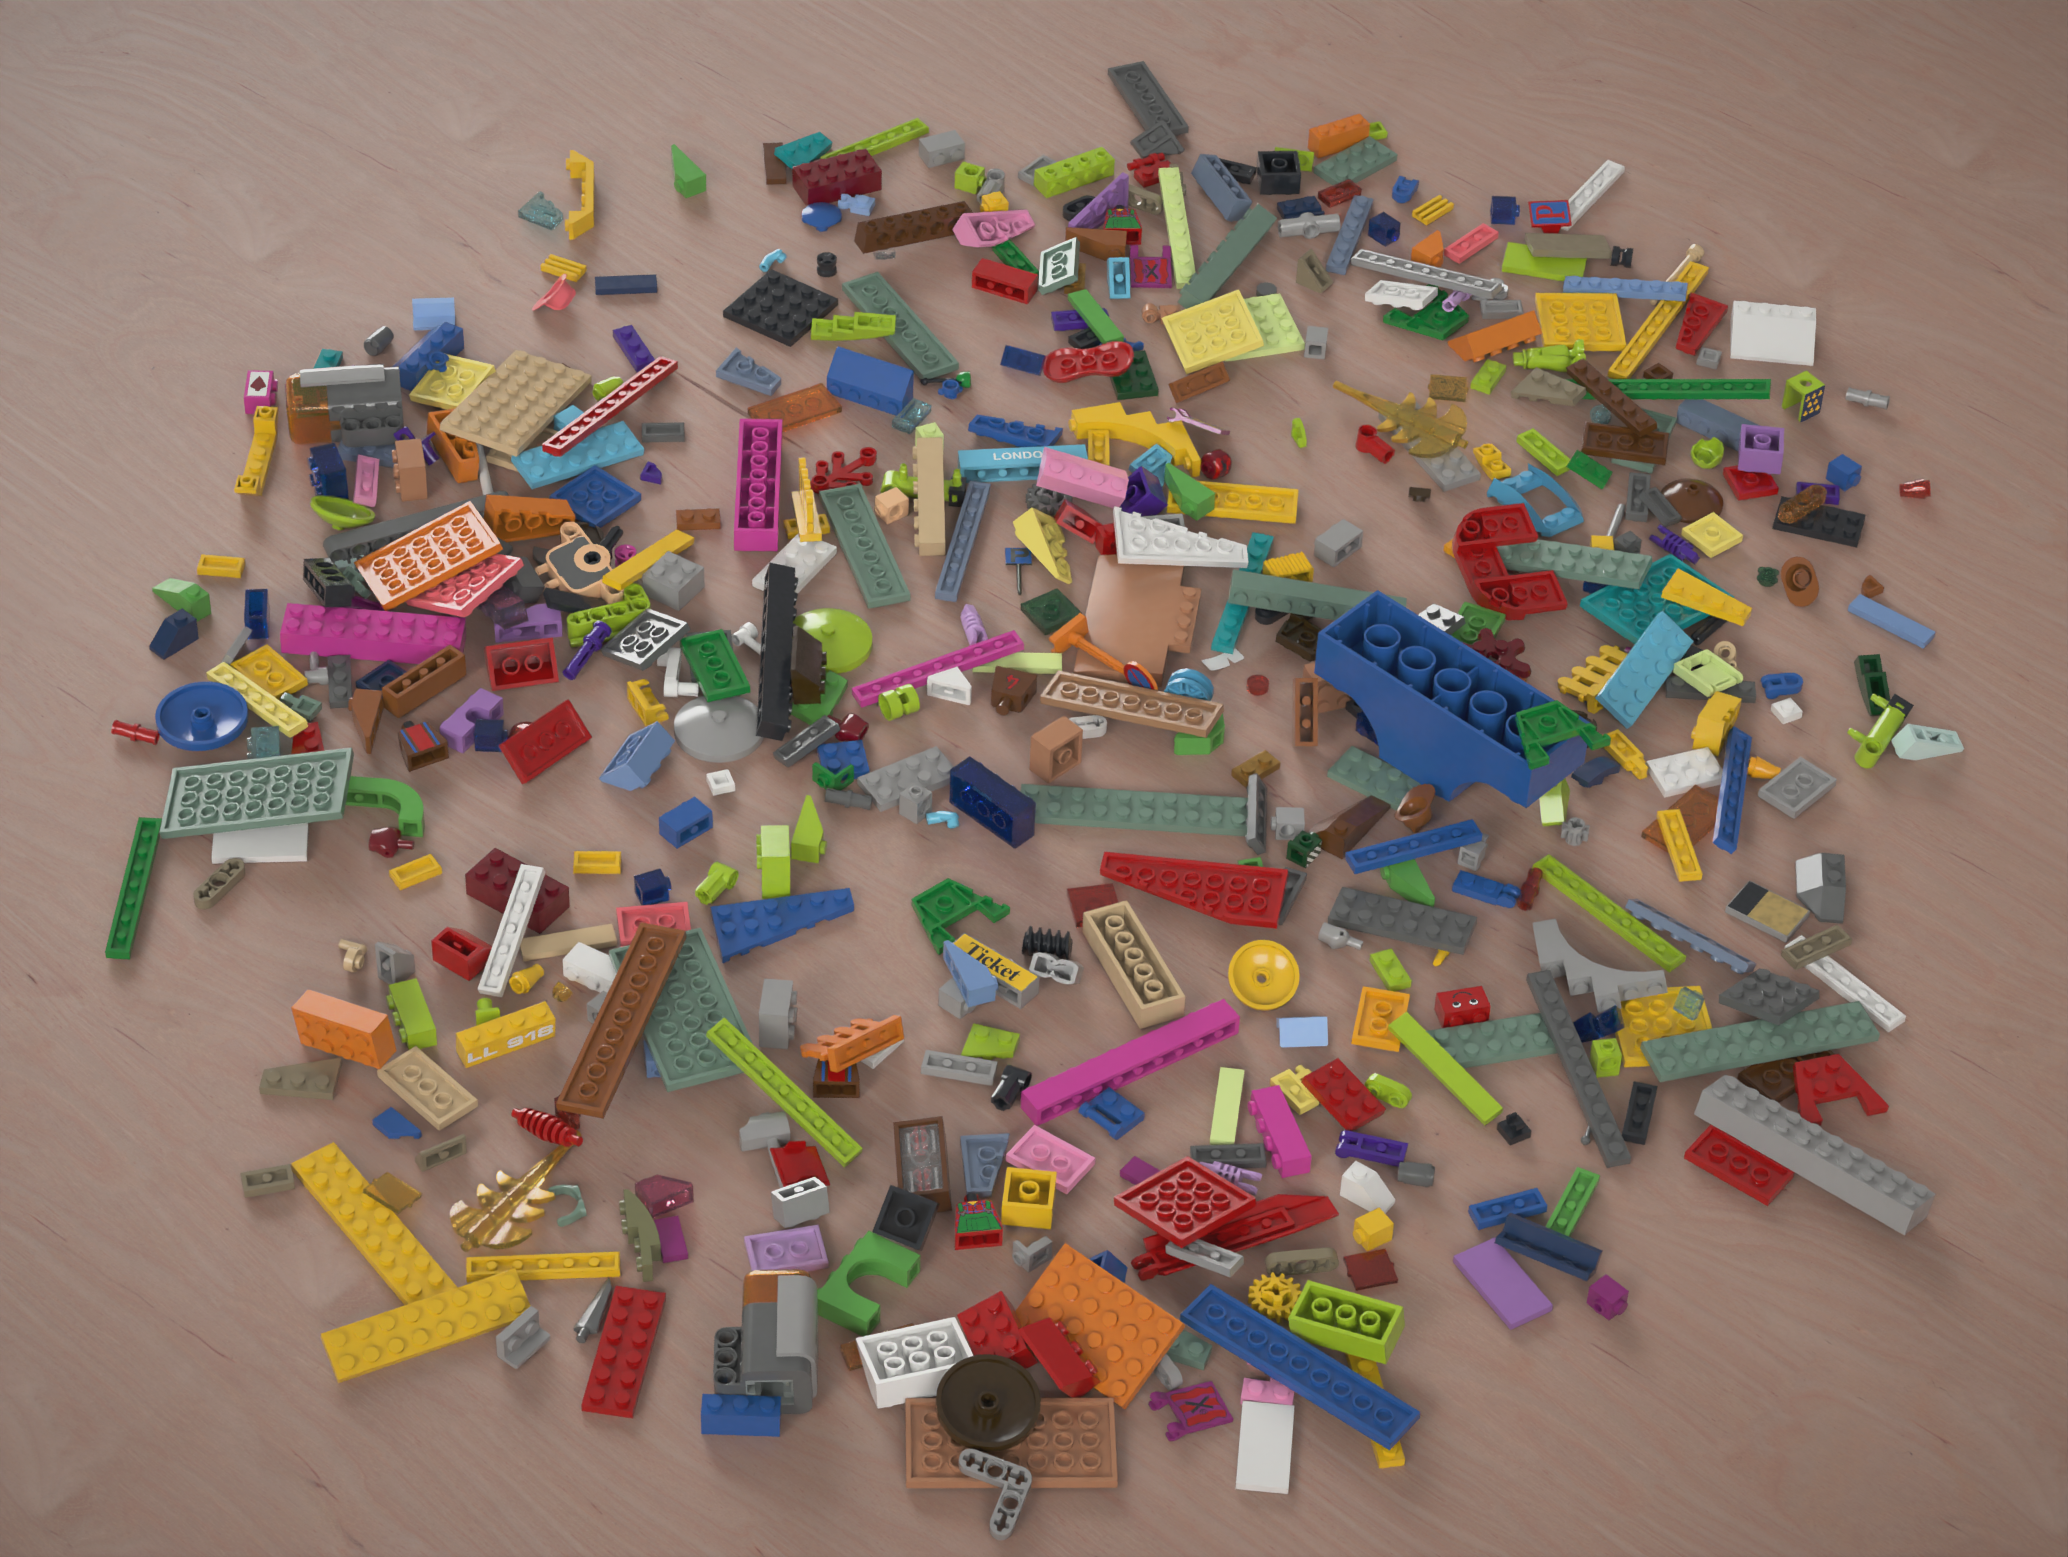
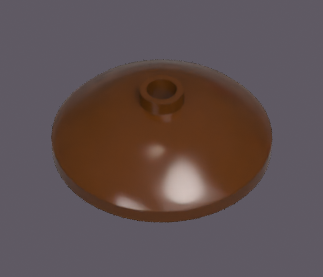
[1661,478,1723,524]

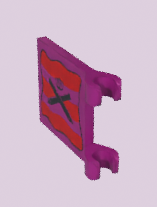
[1130,245,1172,288]
[1148,1381,1233,1441]

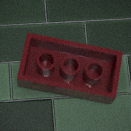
[792,149,882,206]
[465,848,570,934]

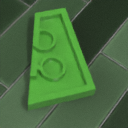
[791,671,848,725]

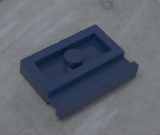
[1277,196,1325,219]

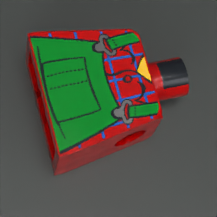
[1103,205,1142,245]
[954,1193,1003,1250]

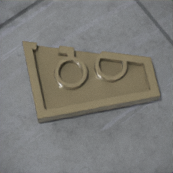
[1511,367,1586,406]
[259,1057,342,1100]

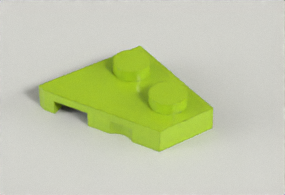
[961,1023,1020,1060]

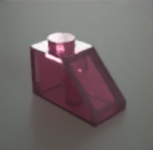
[635,1174,694,1218]

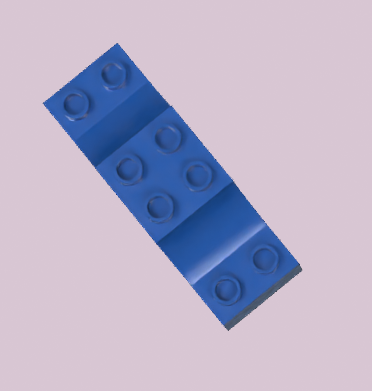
[1314,590,1591,808]

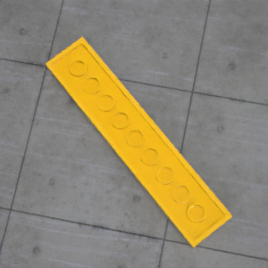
[291,1142,458,1305]

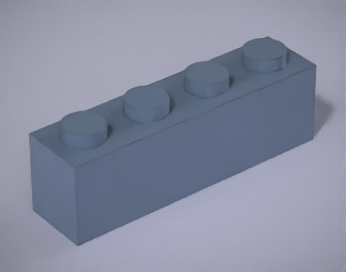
[1191,154,1252,222]
[1676,399,1760,451]

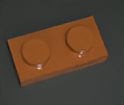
[676,508,721,531]

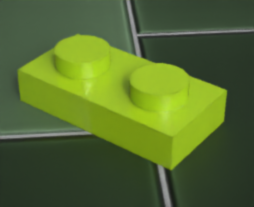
[1470,359,1506,395]
[1369,948,1412,992]

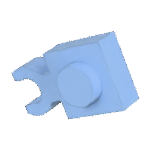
[838,194,875,216]

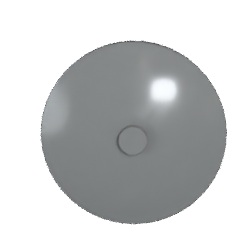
[674,696,764,763]

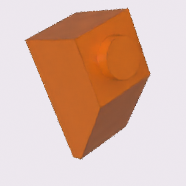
[1411,230,1444,268]

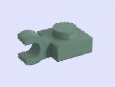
[342,566,372,599]
[280,693,322,723]

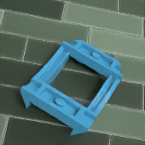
[1487,463,1584,537]

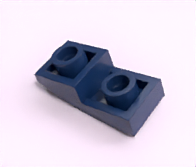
[1571,756,1621,788]

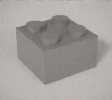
[642,551,705,611]
[759,979,798,1049]

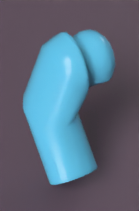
[759,249,787,272]
[926,811,960,828]

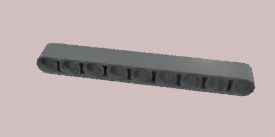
[323,491,509,564]

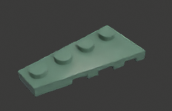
[1166,1329,1213,1370]

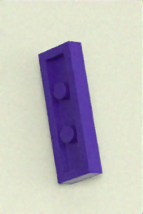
[613,325,655,372]

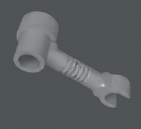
[305,652,329,685]

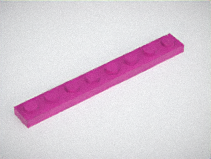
[852,630,1024,708]

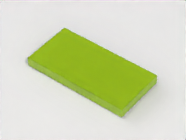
[1502,242,1587,281]

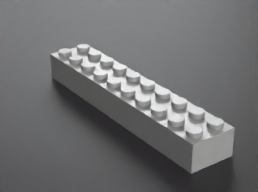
[1694,1075,1936,1235]

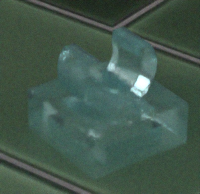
[1673,987,1705,1021]

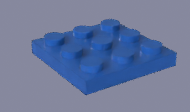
[549,465,641,528]

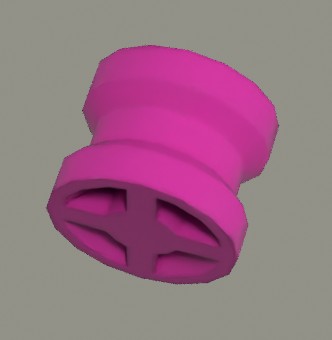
[615,544,636,567]

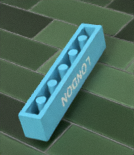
[957,444,1088,483]

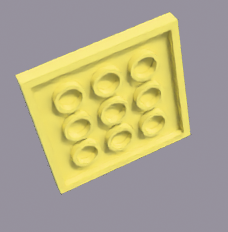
[1162,290,1264,375]

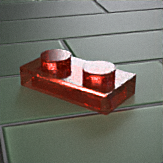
[1318,179,1362,208]

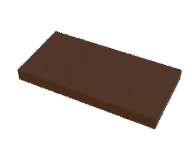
[1581,422,1669,465]
[1737,1050,1835,1103]

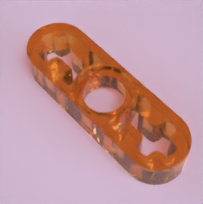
[1778,484,1827,523]

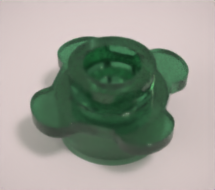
[1756,567,1779,587]

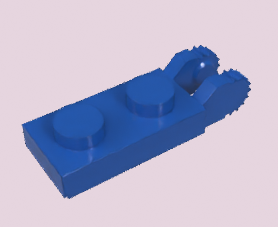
[1452,870,1521,908]

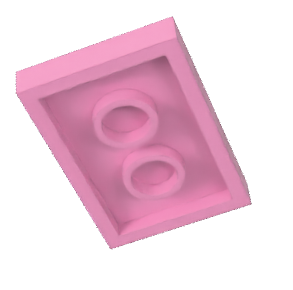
[1006,1125,1095,1194]

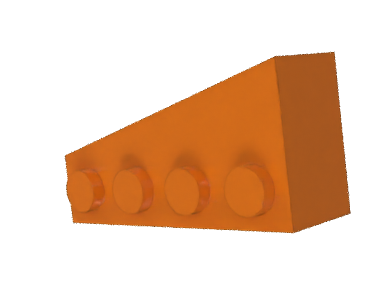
[427,408,479,483]
[483,494,575,542]

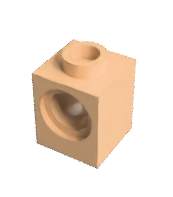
[874,487,909,524]

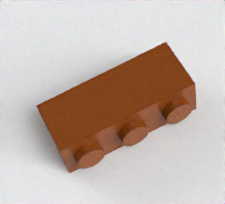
[1292,678,1318,747]

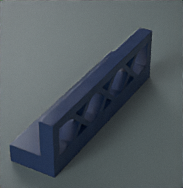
[1494,1213,1603,1281]

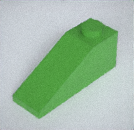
[671,144,706,198]
[1164,463,1215,521]
[152,578,211,622]
[1380,859,1435,907]

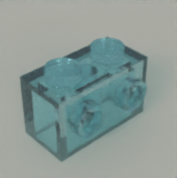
[247,726,281,760]

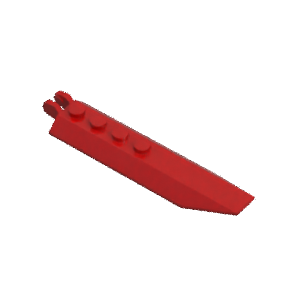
[1131,1194,1339,1281]

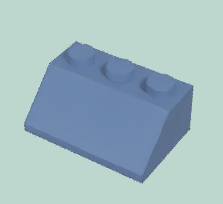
[599,721,675,791]

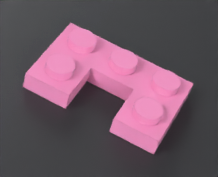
[1240,1363,1295,1405]

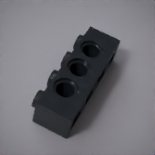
[303,558,355,607]

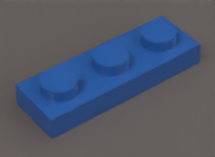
[1468,1188,1547,1230]

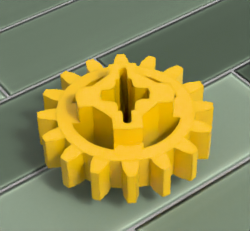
[1248,1272,1302,1323]

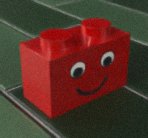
[1434,986,1491,1028]

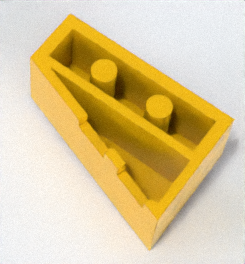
[1691,691,1742,757]

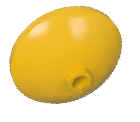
[1228,940,1300,1011]

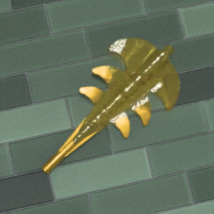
[1333,381,1468,458]
[450,1130,582,1252]

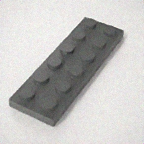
[1108,61,1189,136]
[1328,887,1477,955]

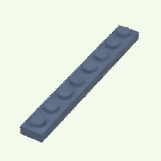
[935,481,991,602]

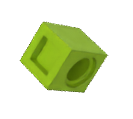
[954,162,987,194]
[1589,1038,1622,1078]

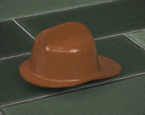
[1781,556,1819,607]
[1394,784,1436,833]

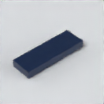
[595,274,657,295]

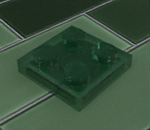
[1021,588,1082,635]

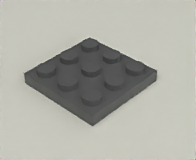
[600,608,691,671]
[1719,968,1820,1025]

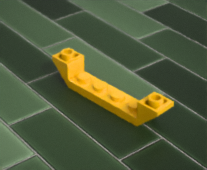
[565,150,594,240]
[234,406,278,496]

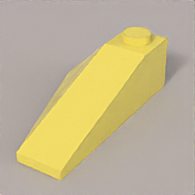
[1013,508,1072,584]

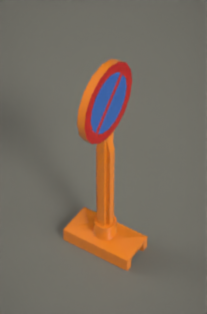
[1049,613,1159,691]

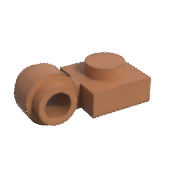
[1141,303,1181,325]

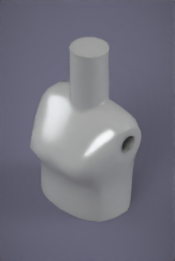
[1318,922,1364,950]

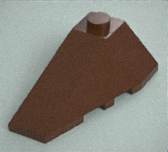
[1308,795,1391,859]

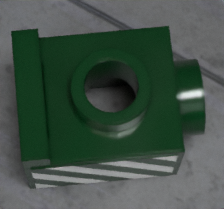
[1286,830,1322,869]

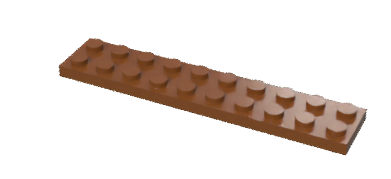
[556,922,687,1119]

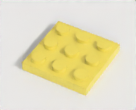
[409,354,496,410]

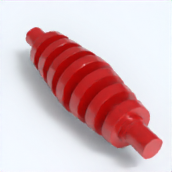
[511,1108,583,1147]

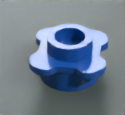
[426,351,449,372]
[938,380,963,399]

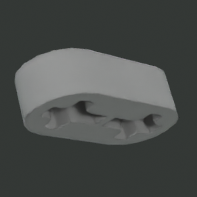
[1153,1354,1183,1390]

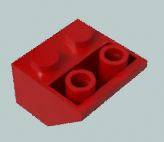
[431,927,492,981]

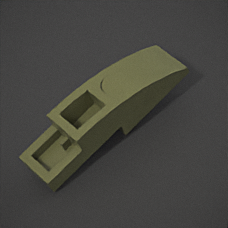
[619,1189,661,1282]

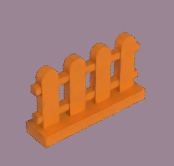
[800,1015,904,1072]

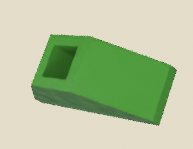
[1174,713,1225,755]

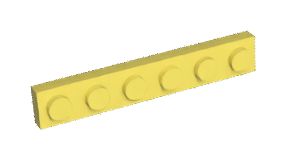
[206,662,308,738]

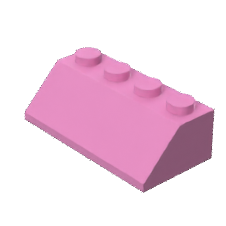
[1036,447,1129,508]

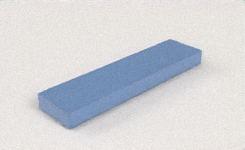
[1848,594,1936,649]

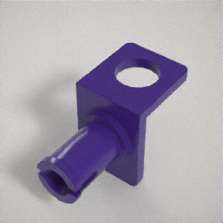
[394,426,440,466]

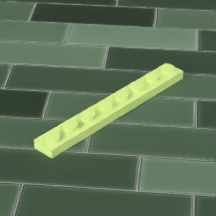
[1158,167,1196,289]

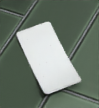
[1201,648,1244,671]

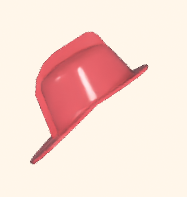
[532,274,576,311]

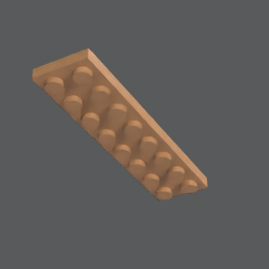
[1040,670,1224,738]

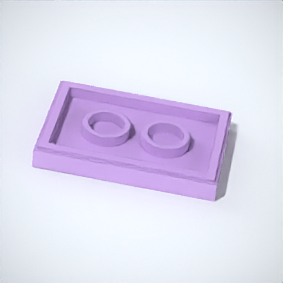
[744,1225,829,1280]

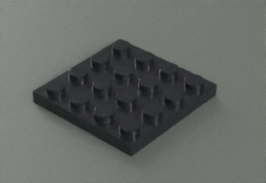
[723,269,838,347]

